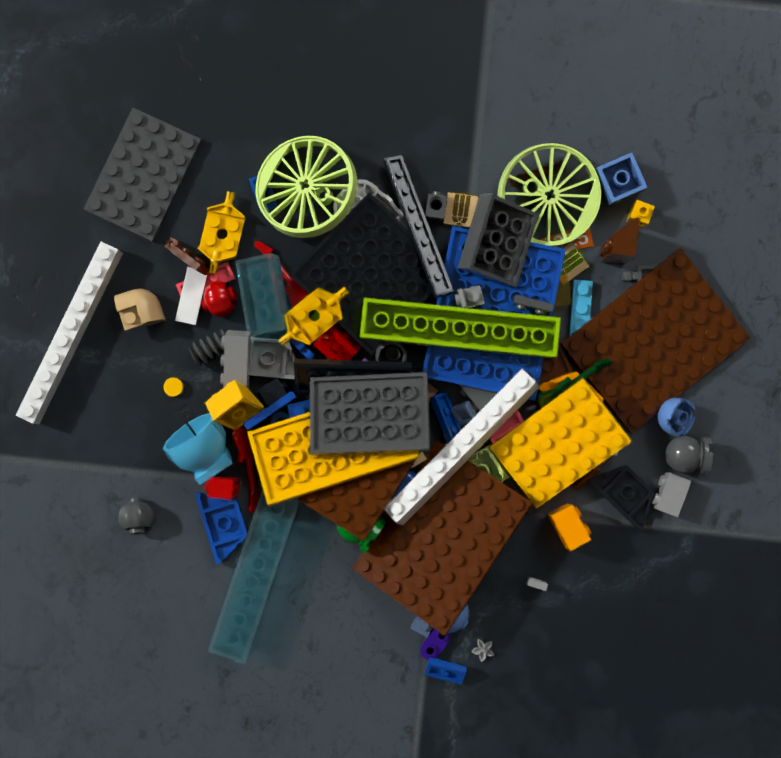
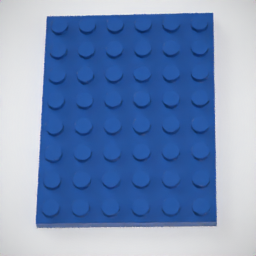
[422,226,566,400]

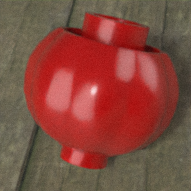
[201,281,238,317]

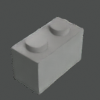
[651,472,691,517]

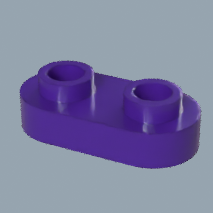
[420,629,452,660]

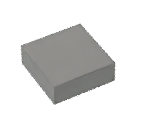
[526,576,548,591]

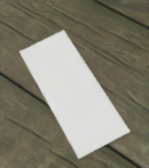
[175,267,207,325]

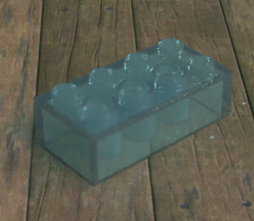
[235,253,288,338]

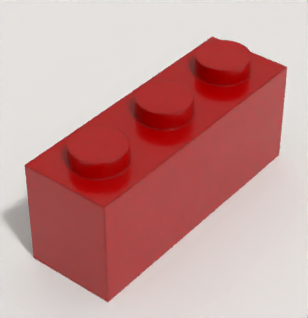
[205,476,240,499]

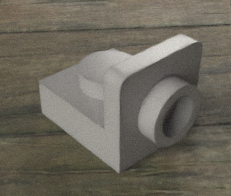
[455,285,485,308]

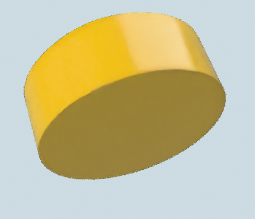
[164,378,184,397]

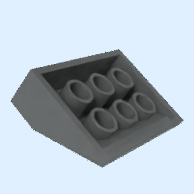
[458,194,539,287]

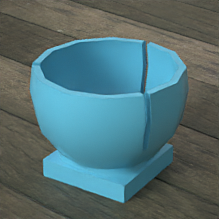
[163,413,232,485]

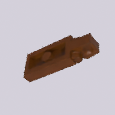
[164,237,210,275]

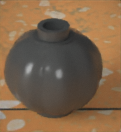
[118,498,155,534]

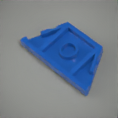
[195,492,249,565]

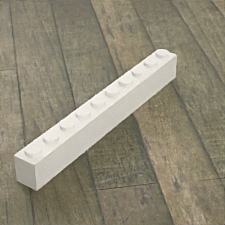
[16,242,123,424]
[385,369,539,525]

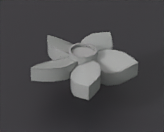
[471,639,494,662]

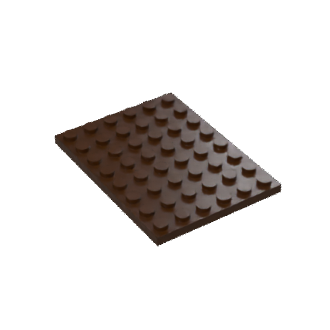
[560,248,750,433]
[352,440,533,636]

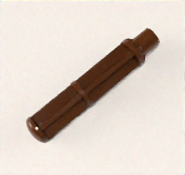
[509,161,566,186]

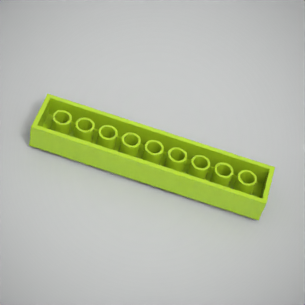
[360,298,560,359]

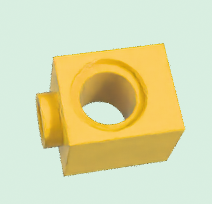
[626,200,655,228]

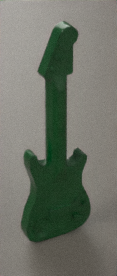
[537,358,612,408]

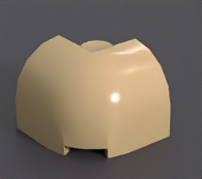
[114,288,166,331]

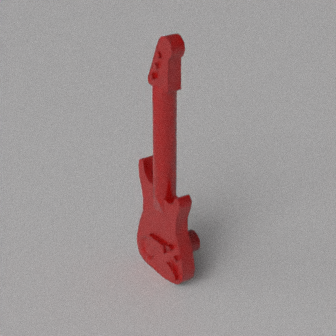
[254,241,308,307]
[232,427,260,512]

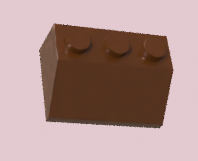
[599,217,640,265]

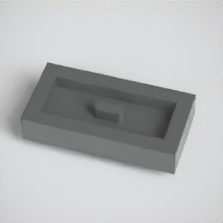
[512,295,554,316]

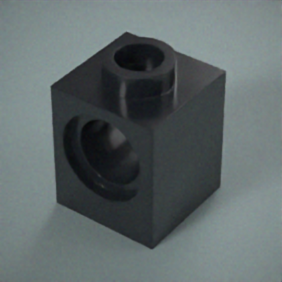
[258,378,289,406]

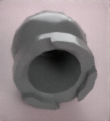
[665,435,713,476]

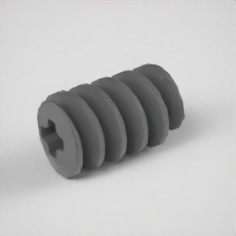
[188,329,226,366]

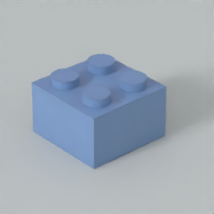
[595,153,648,207]

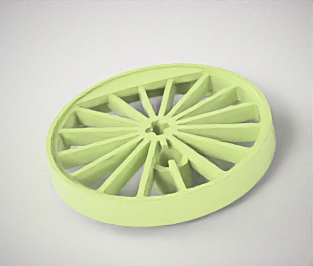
[256,136,358,238]
[498,143,601,247]

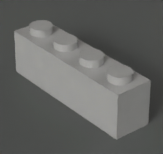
[220,330,251,389]

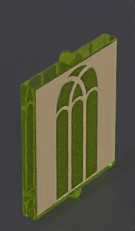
[559,241,590,286]

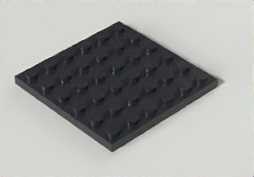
[289,192,432,356]

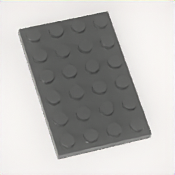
[84,108,202,242]
[310,372,430,456]

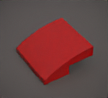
[313,323,362,360]

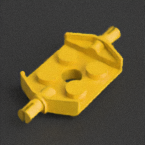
[198,191,245,275]
[278,286,349,346]

